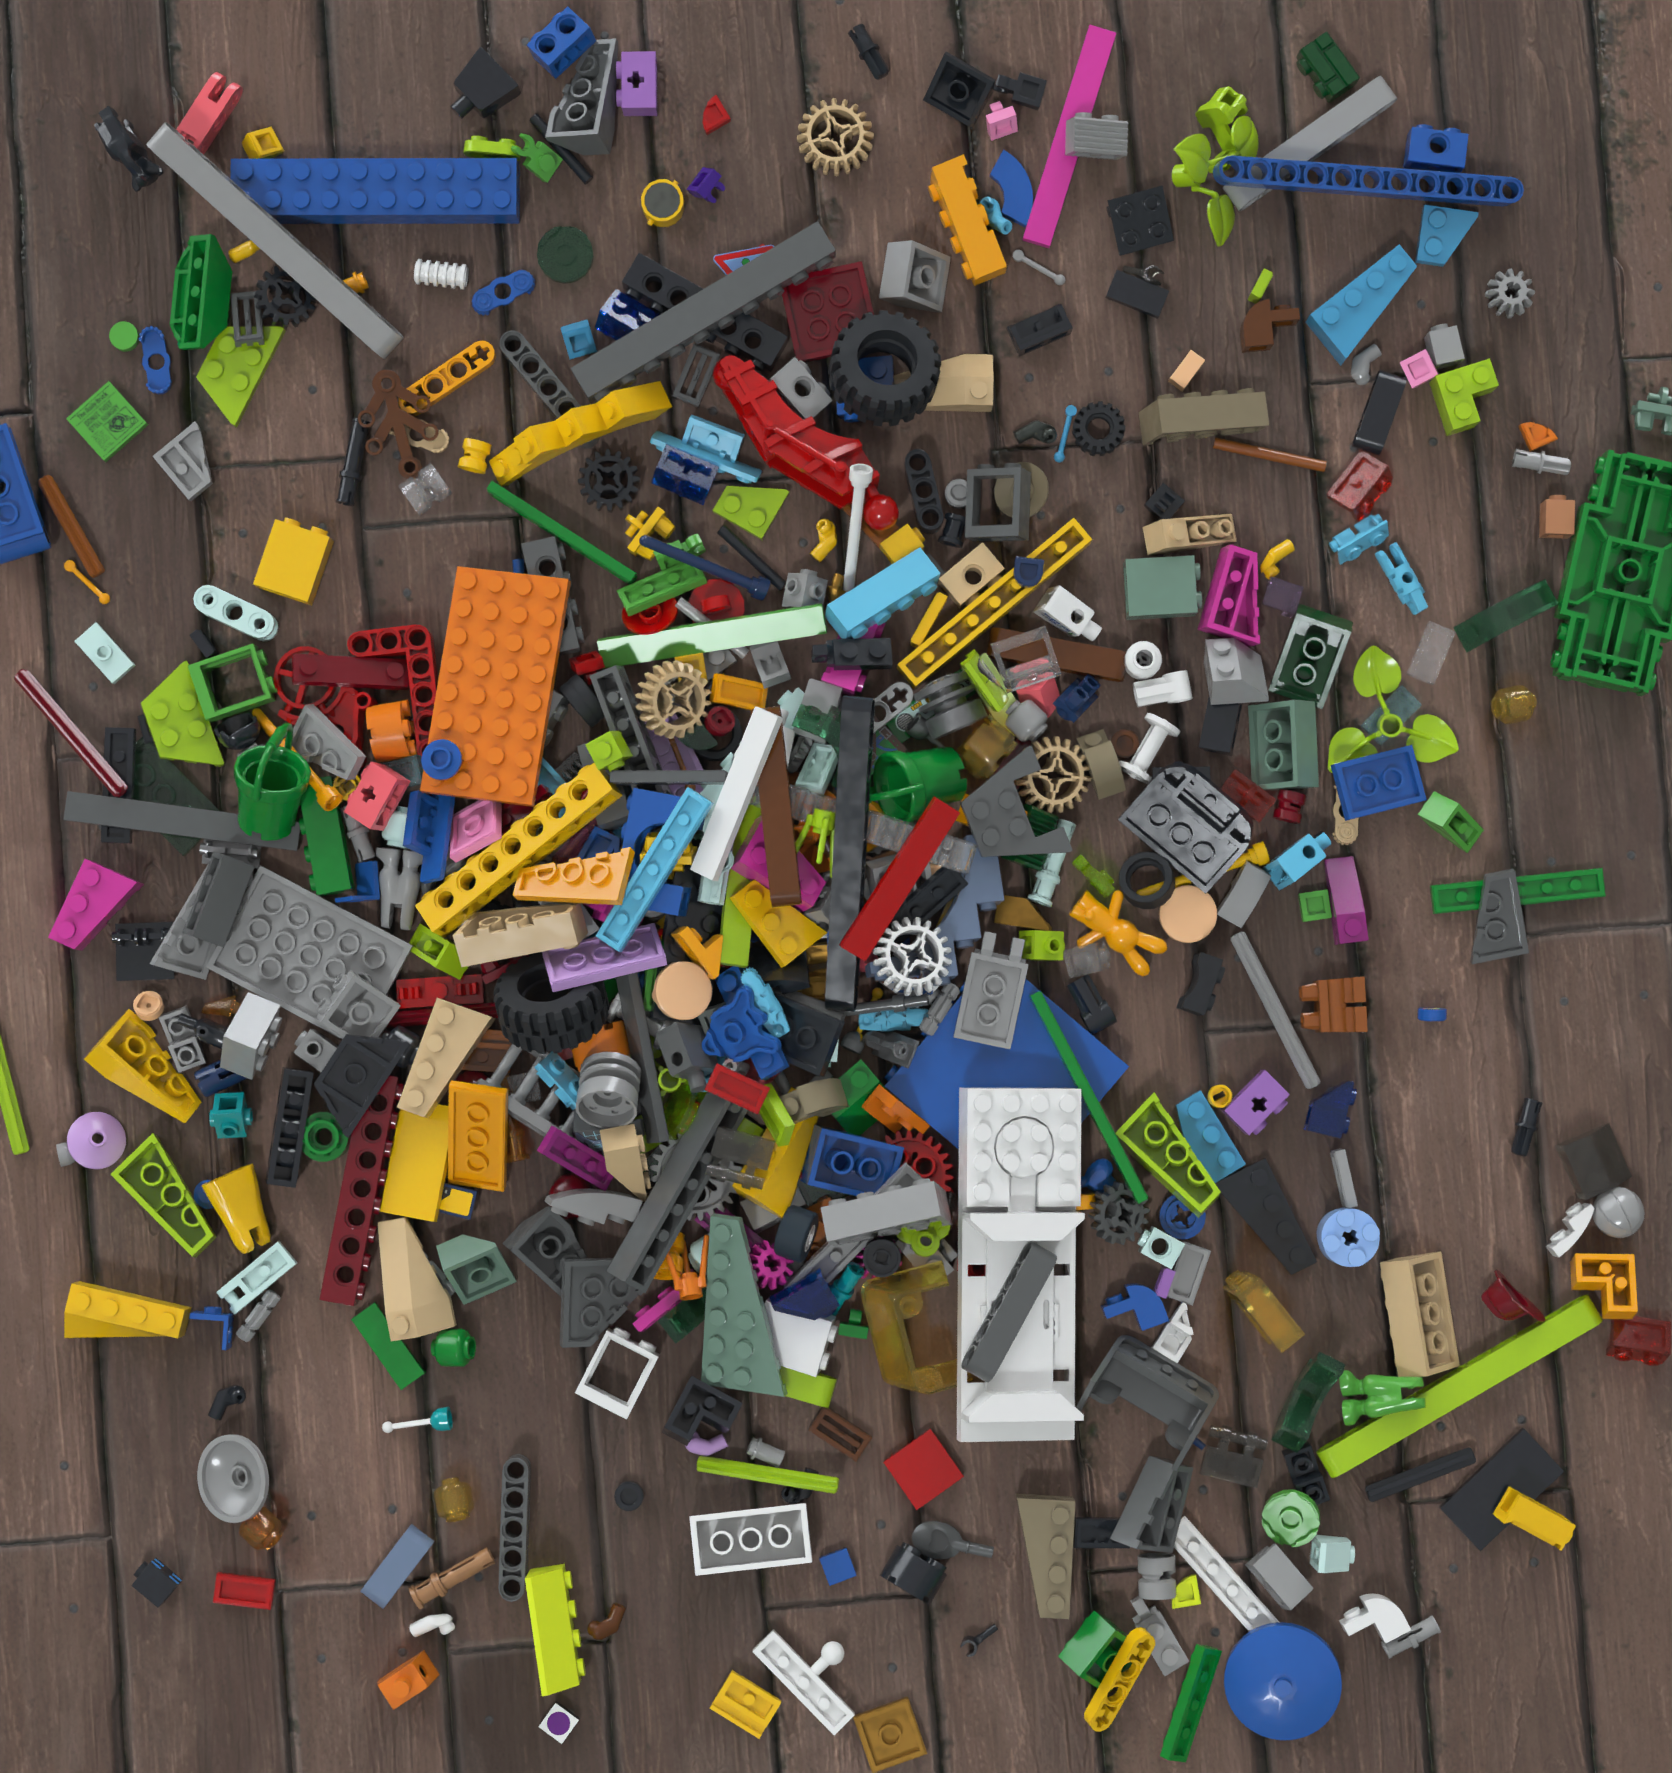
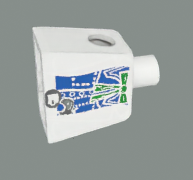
[1033,585,1102,642]

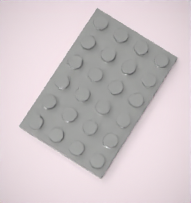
[206,865,413,1039]

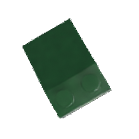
[1268,604,1353,709]

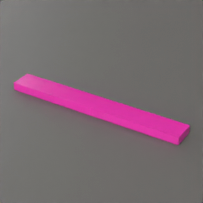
[1022,25,1116,248]

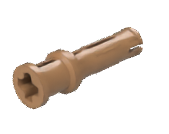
[408,1547,496,1610]

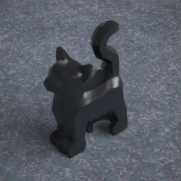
[94,106,164,192]

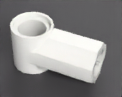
[1133,670,1193,707]

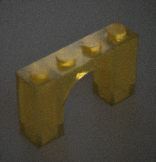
[1223,1270,1305,1353]

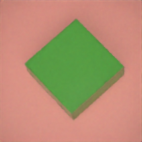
[1298,889,1332,922]

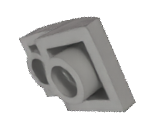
[1217,860,1271,928]
[159,1005,206,1073]

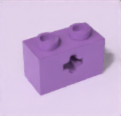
[616,51,657,116]
[1221,1070,1290,1135]

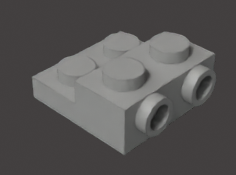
[316,970,401,1037]

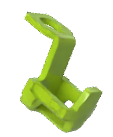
[1195,86,1248,173]

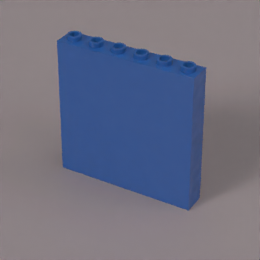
[884,979,1129,1150]

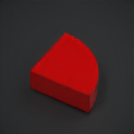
[703,95,731,135]

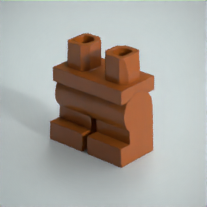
[1299,976,1368,1033]

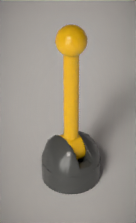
[840,988,883,1055]

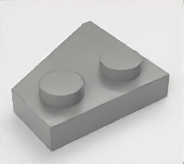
[153,422,213,501]

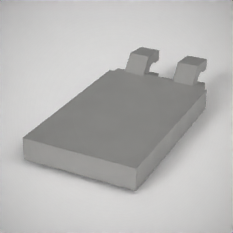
[953,931,1029,1049]

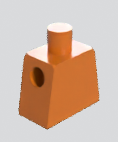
[377,1650,440,1710]

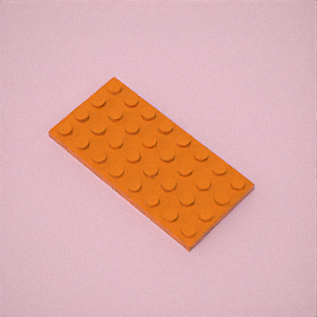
[420,566,571,807]

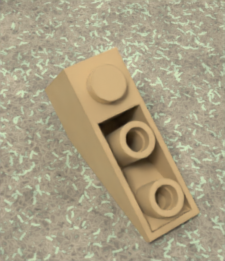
[1143,514,1237,555]
[600,1124,651,1202]

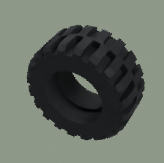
[828,310,941,426]
[493,952,609,1054]

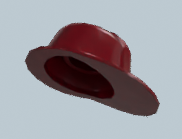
[1481,1269,1546,1322]

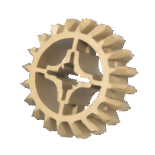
[797,98,874,177]
[635,660,712,739]
[1014,736,1091,814]

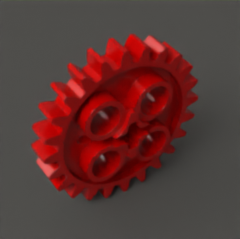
[885,1130,956,1202]

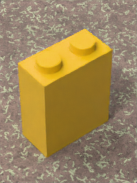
[253,517,334,606]

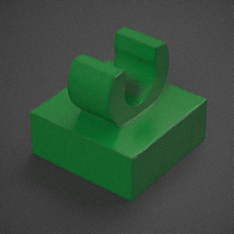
[838,1308,869,1339]

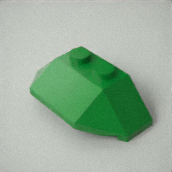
[170,234,232,350]

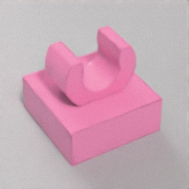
[986,101,1018,141]
[1400,349,1439,389]

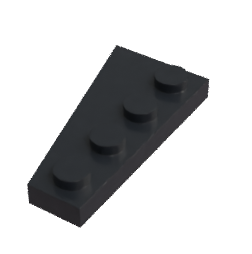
[1215,1158,1317,1275]

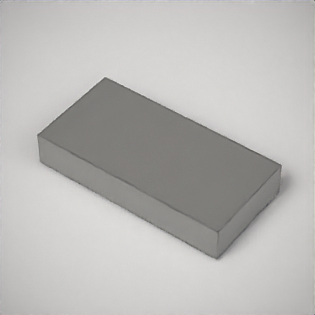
[1330,1149,1358,1208]
[1167,1241,1211,1306]

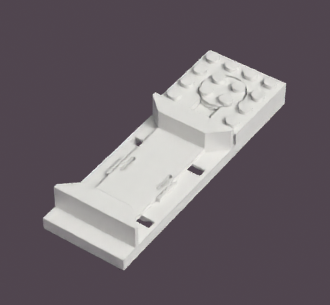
[957,1088,1085,1442]

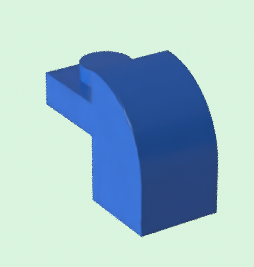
[1101,1283,1169,1331]

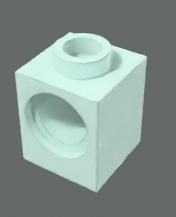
[1137,1226,1185,1270]

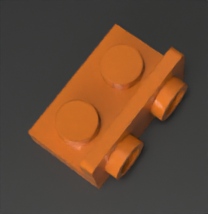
[862,1084,930,1134]

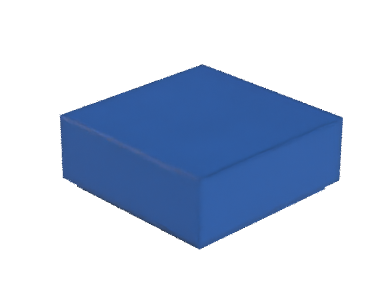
[819,1547,857,1586]

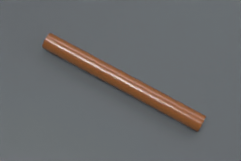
[1213,437,1327,472]

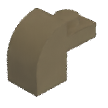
[1076,729,1126,800]
[779,1078,849,1124]

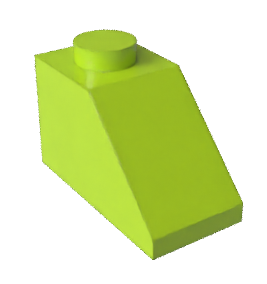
[409,924,469,980]

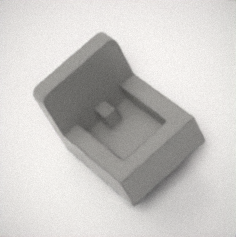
[750,641,791,689]

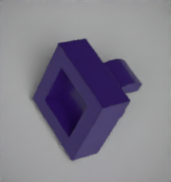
[686,167,725,203]

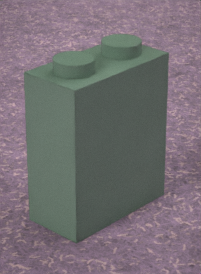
[1123,555,1202,620]

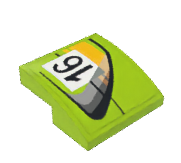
[960,649,1009,712]

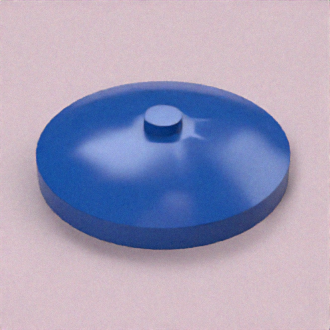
[1224,1622,1342,1740]

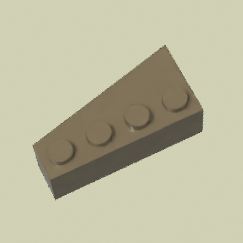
[1015,1493,1075,1619]

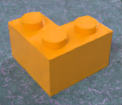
[1570,1253,1638,1319]

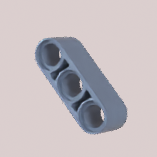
[360,1524,435,1609]

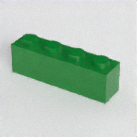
[299,776,355,896]

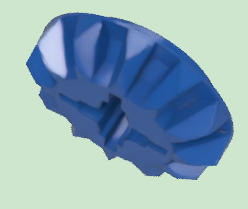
[1159,1195,1206,1239]

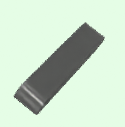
[500,330,600,449]
[961,1241,1057,1382]
[498,1454,531,1602]

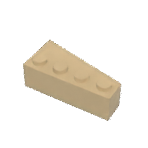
[453,903,588,967]
[397,998,495,1118]

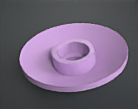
[67,1112,126,1169]

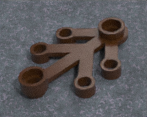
[358,370,439,480]

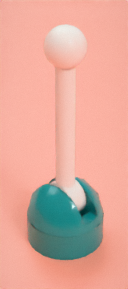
[382,1407,453,1433]

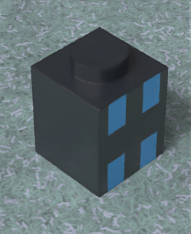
[131,1558,182,1608]

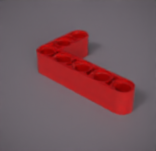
[347,624,438,760]

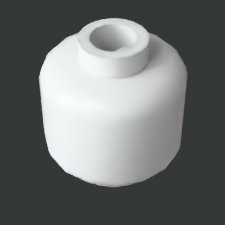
[1124,641,1162,680]

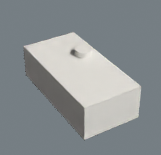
[689,1503,813,1576]

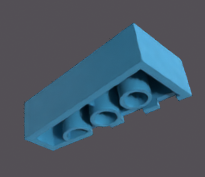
[1305,244,1417,366]

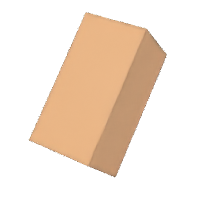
[1168,350,1205,392]

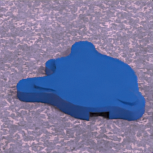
[702,986,781,1062]

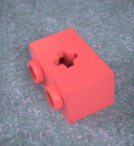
[344,762,411,831]

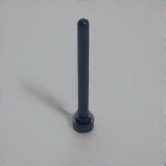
[639,535,770,601]

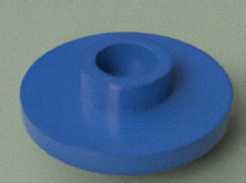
[421,739,462,780]

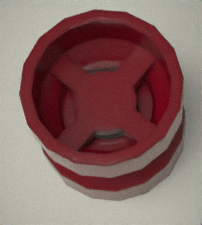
[1272,789,1307,824]

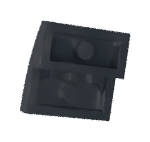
[747,946,810,995]

